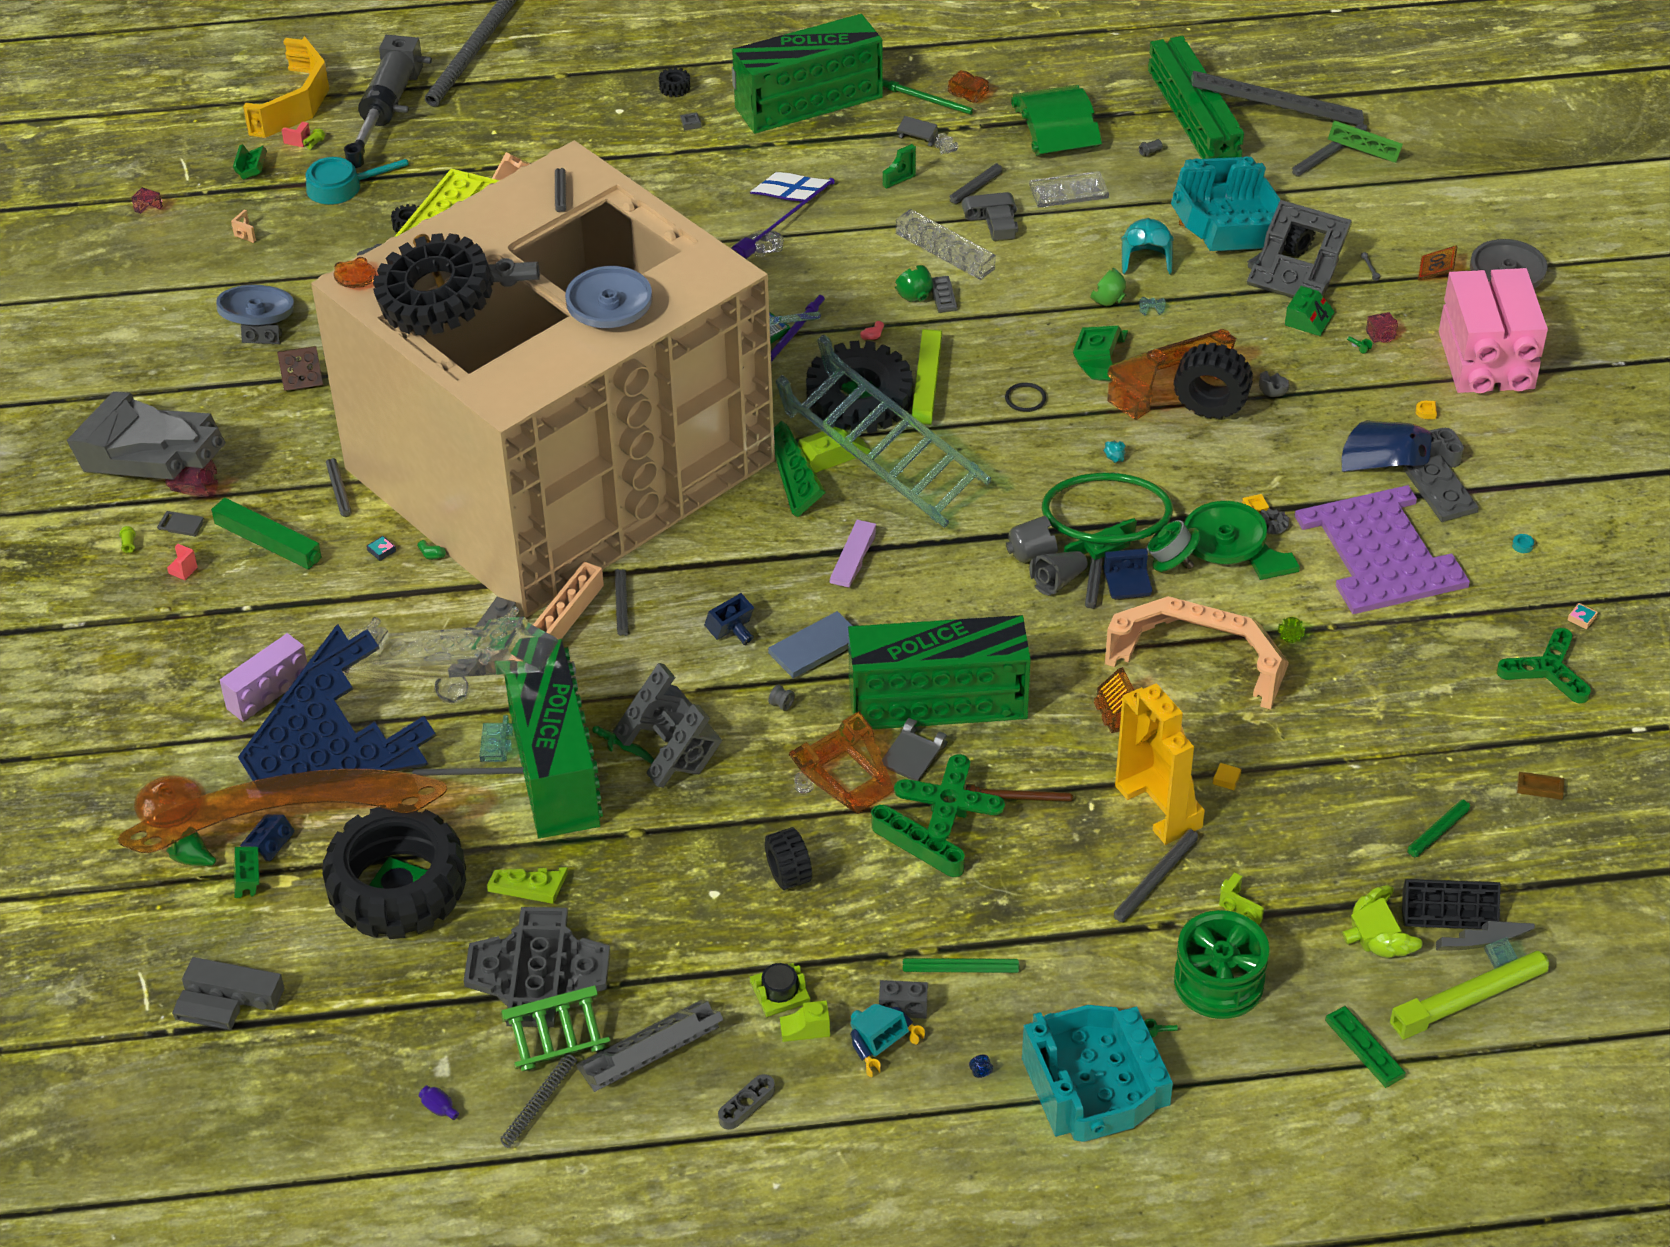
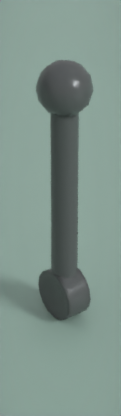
[1361,252,1380,281]

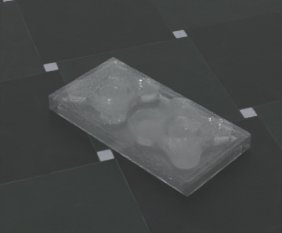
[1029,171,1109,208]

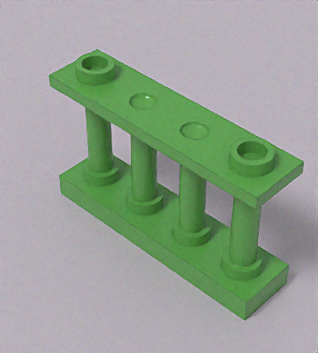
[501,985,610,1071]

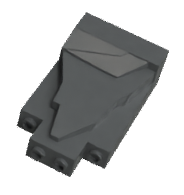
[66,391,226,479]

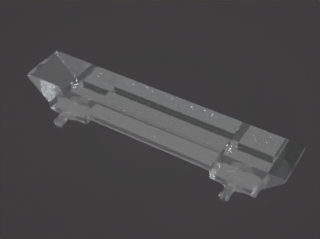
[343,606,558,684]

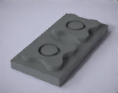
[1403,455,1479,522]

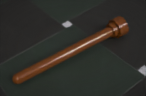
[966,784,1073,802]

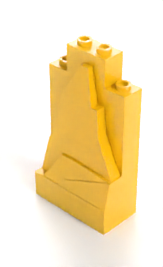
[1115,683,1205,845]

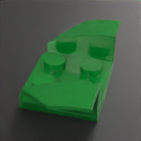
[1073,325,1129,380]

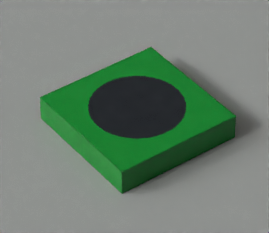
[369,857,427,889]

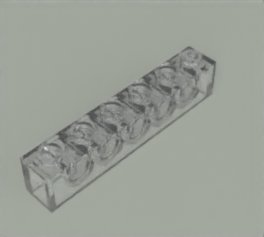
[896,209,996,280]

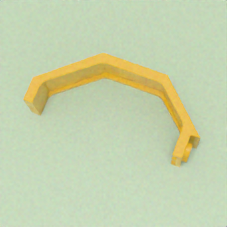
[243,36,329,138]

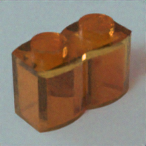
[948,70,989,103]

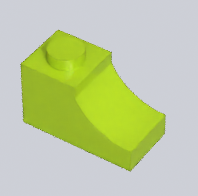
[780,1000,830,1042]

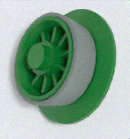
[1147,520,1201,572]

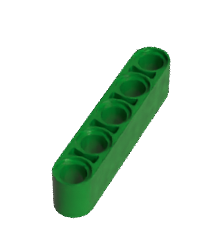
[871,805,965,877]

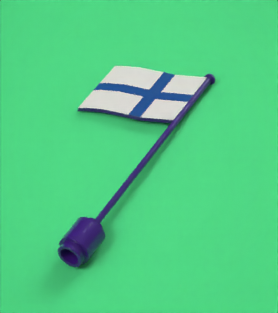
[731,172,835,259]

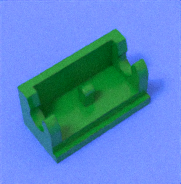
[233,847,259,898]

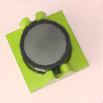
[749,963,811,1017]

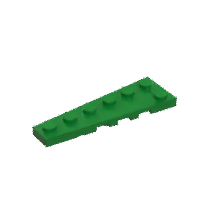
[774,421,826,517]

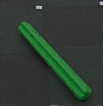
[903,958,1019,973]

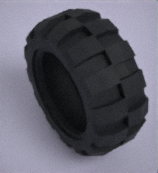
[322,804,466,939]

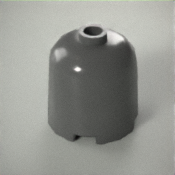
[1006,516,1058,563]

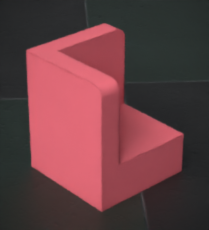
[282,122,311,147]
[167,544,198,580]

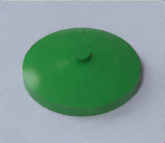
[1184,501,1267,564]

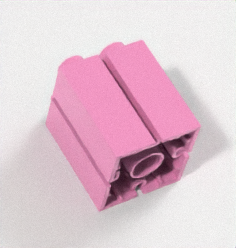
[1439,268,1548,393]

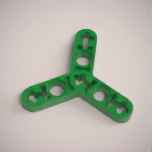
[1497,628,1591,704]

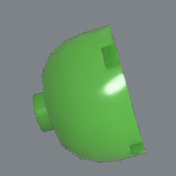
[1090,268,1126,306]

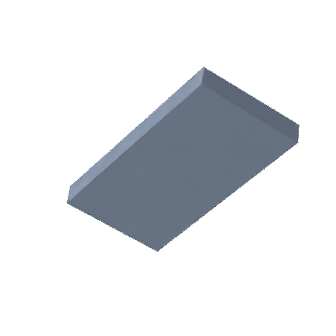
[768,611,852,679]

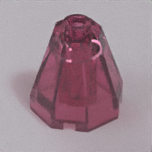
[165,459,218,497]

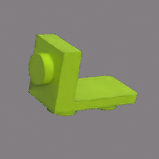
[1219,872,1264,924]

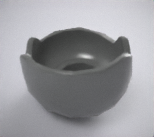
[1259,371,1289,397]

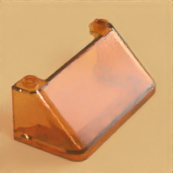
[1107,329,1237,403]

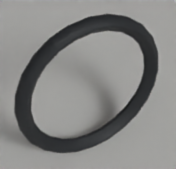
[1005,383,1046,412]

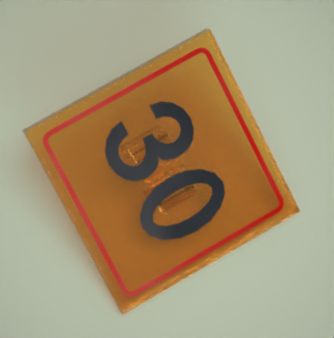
[1418,245,1458,281]

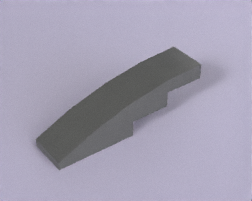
[1436,921,1535,951]

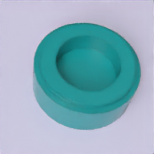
[1512,534,1534,553]

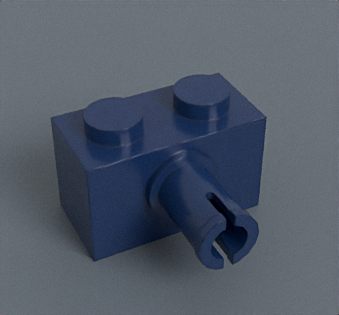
[704,593,754,645]

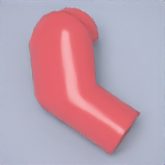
[860,321,884,341]

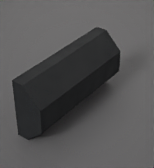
[1402,879,1501,929]

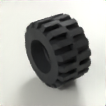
[765,827,812,890]

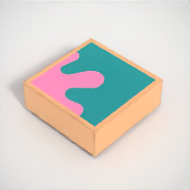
[1568,603,1598,629]

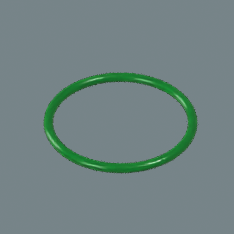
[1041,473,1173,544]

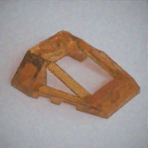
[789,711,894,813]

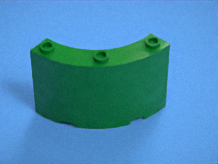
[1011,85,1102,156]

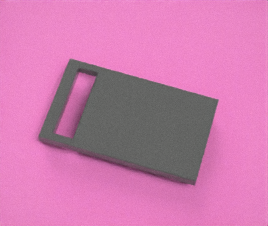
[157,511,204,537]

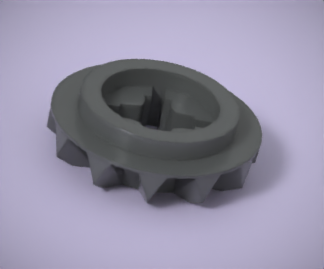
[1260,508,1289,534]

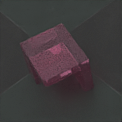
[131,187,163,214]

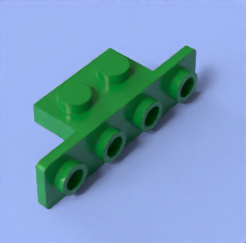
[1064,518,1137,560]

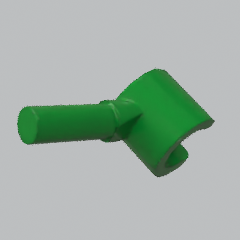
[1347,336,1373,354]
[1144,1019,1178,1038]

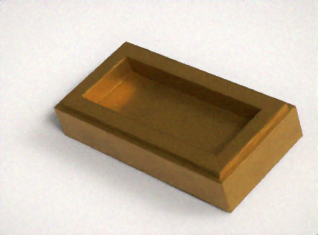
[1517,771,1564,800]

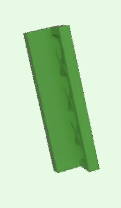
[1328,120,1403,163]

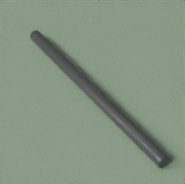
[413,767,524,776]

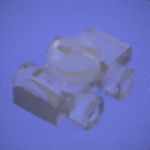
[935,133,959,154]

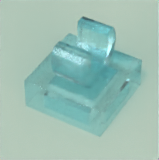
[1484,937,1518,969]

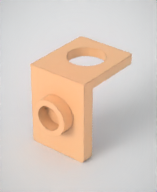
[231,209,256,243]

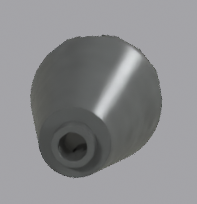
[1029,551,1087,596]

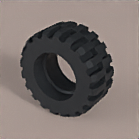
[1173,343,1253,419]

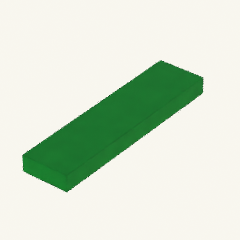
[1325,1006,1406,1088]

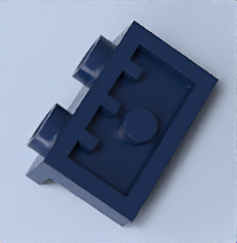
[240,814,295,862]

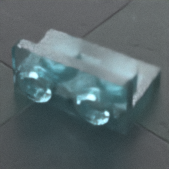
[479,715,513,762]

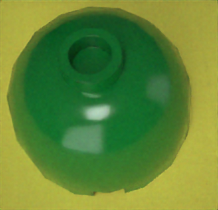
[895,265,933,302]

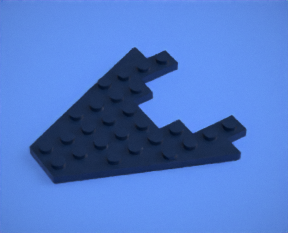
[238,624,437,795]

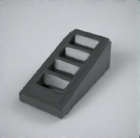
[931,276,957,313]

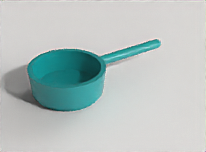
[306,157,409,205]

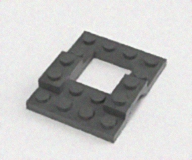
[1247,200,1352,298]

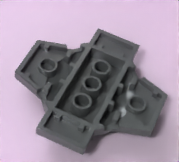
[464,907,610,1027]

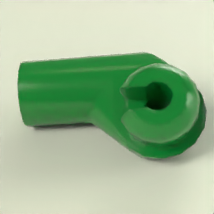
[417,540,446,560]

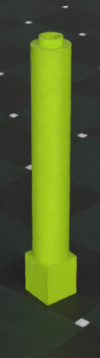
[1390,951,1549,1040]

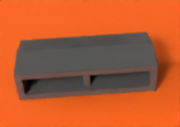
[172,990,240,1030]

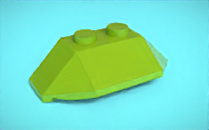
[798,427,871,473]

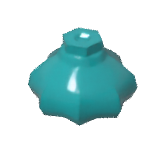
[1103,440,1126,463]

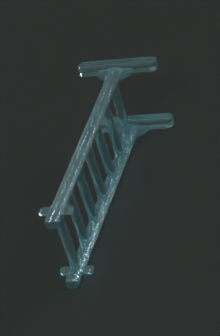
[776,334,992,528]

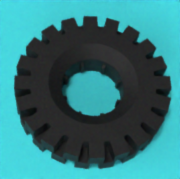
[373,233,494,335]
[806,340,913,434]

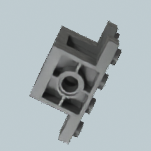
[613,663,723,788]

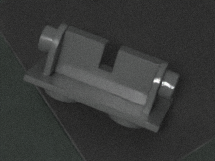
[241,324,282,344]

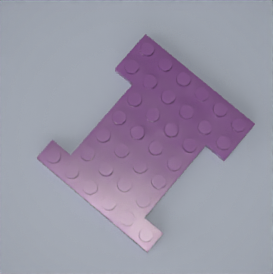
[1295,485,1470,614]

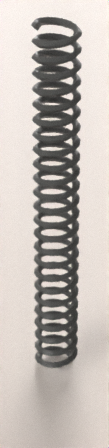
[500,1054,577,1148]

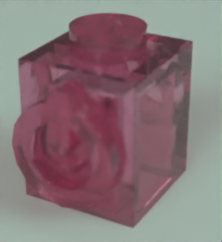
[1366,312,1398,343]

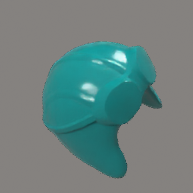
[1121,218,1174,275]

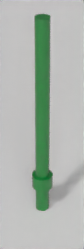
[883,79,973,115]

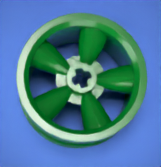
[1174,910,1270,1019]

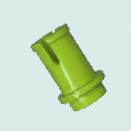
[303,128,325,149]
[119,526,136,553]

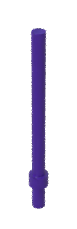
[771,295,825,362]

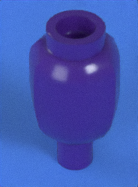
[419,1085,459,1120]

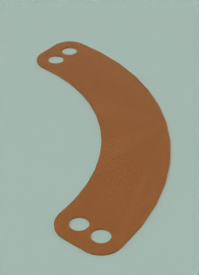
[118,769,447,853]

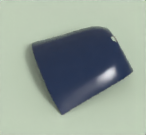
[1341,420,1431,472]

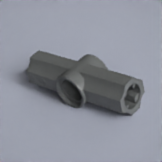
[489,258,540,287]

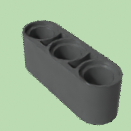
[961,192,1017,220]

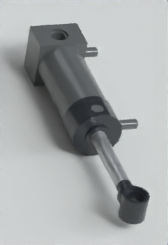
[344,34,432,168]

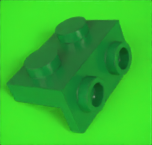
[233,144,267,179]

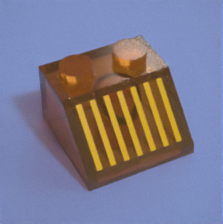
[1094,667,1134,733]

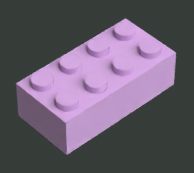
[220,633,307,722]

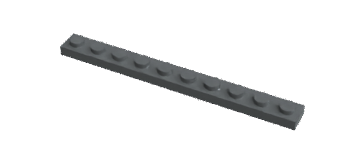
[1191,71,1364,125]

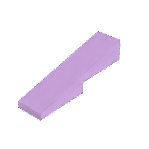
[830,520,876,587]

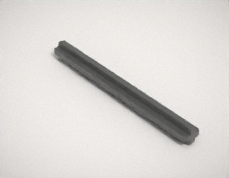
[1292,123,1367,176]
[1114,829,1198,922]

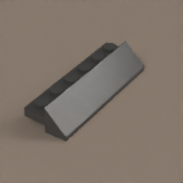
[576,1000,723,1092]

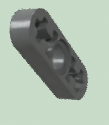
[718,1074,775,1130]

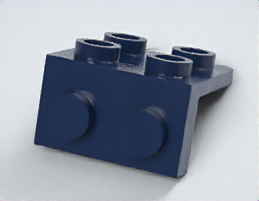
[1104,548,1152,599]

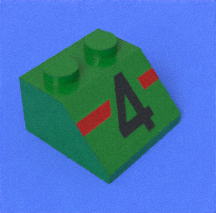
[1285,286,1335,337]

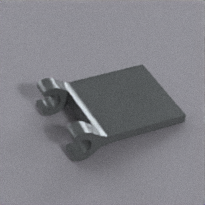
[879,718,948,781]

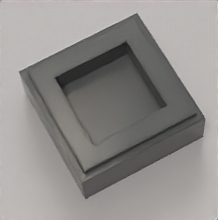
[680,112,701,131]

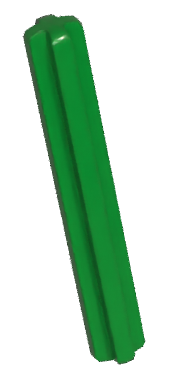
[1407,799,1470,858]

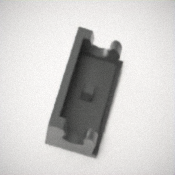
[897,116,939,146]

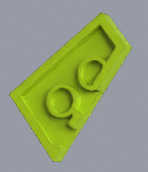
[487,867,568,904]

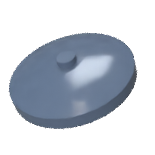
[565,266,652,328]
[216,285,294,325]

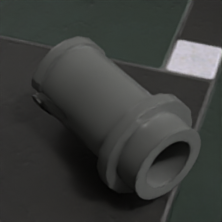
[1138,139,1163,156]

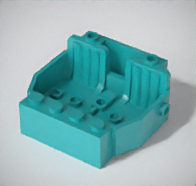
[1171,156,1280,251]
[1022,1005,1173,1142]

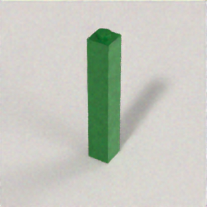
[211,497,322,570]

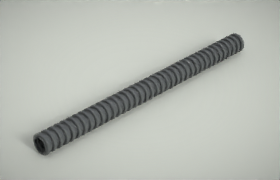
[425,0,517,107]

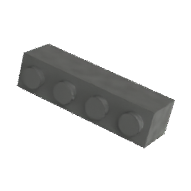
[182,957,285,1010]

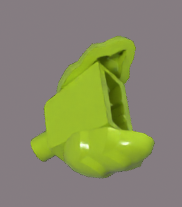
[1342,885,1422,958]

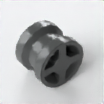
[768,685,795,711]

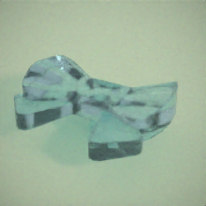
[1139,297,1166,316]

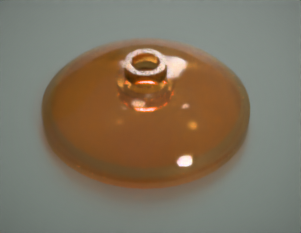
[134,775,202,829]

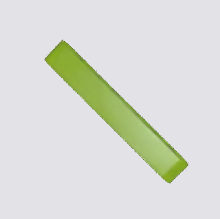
[912,329,942,425]

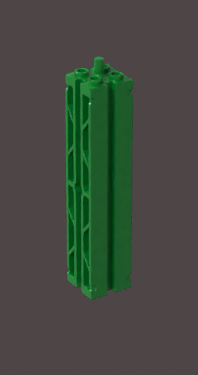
[1148,36,1244,159]

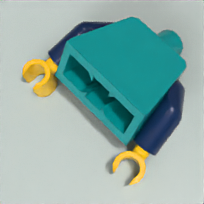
[850,1004,925,1077]

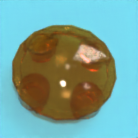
[333,257,376,288]

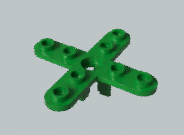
[894,754,1005,841]

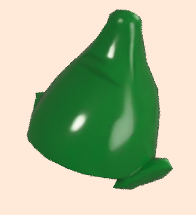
[166,827,216,866]

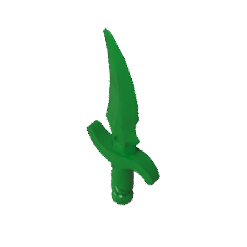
[592,725,654,764]

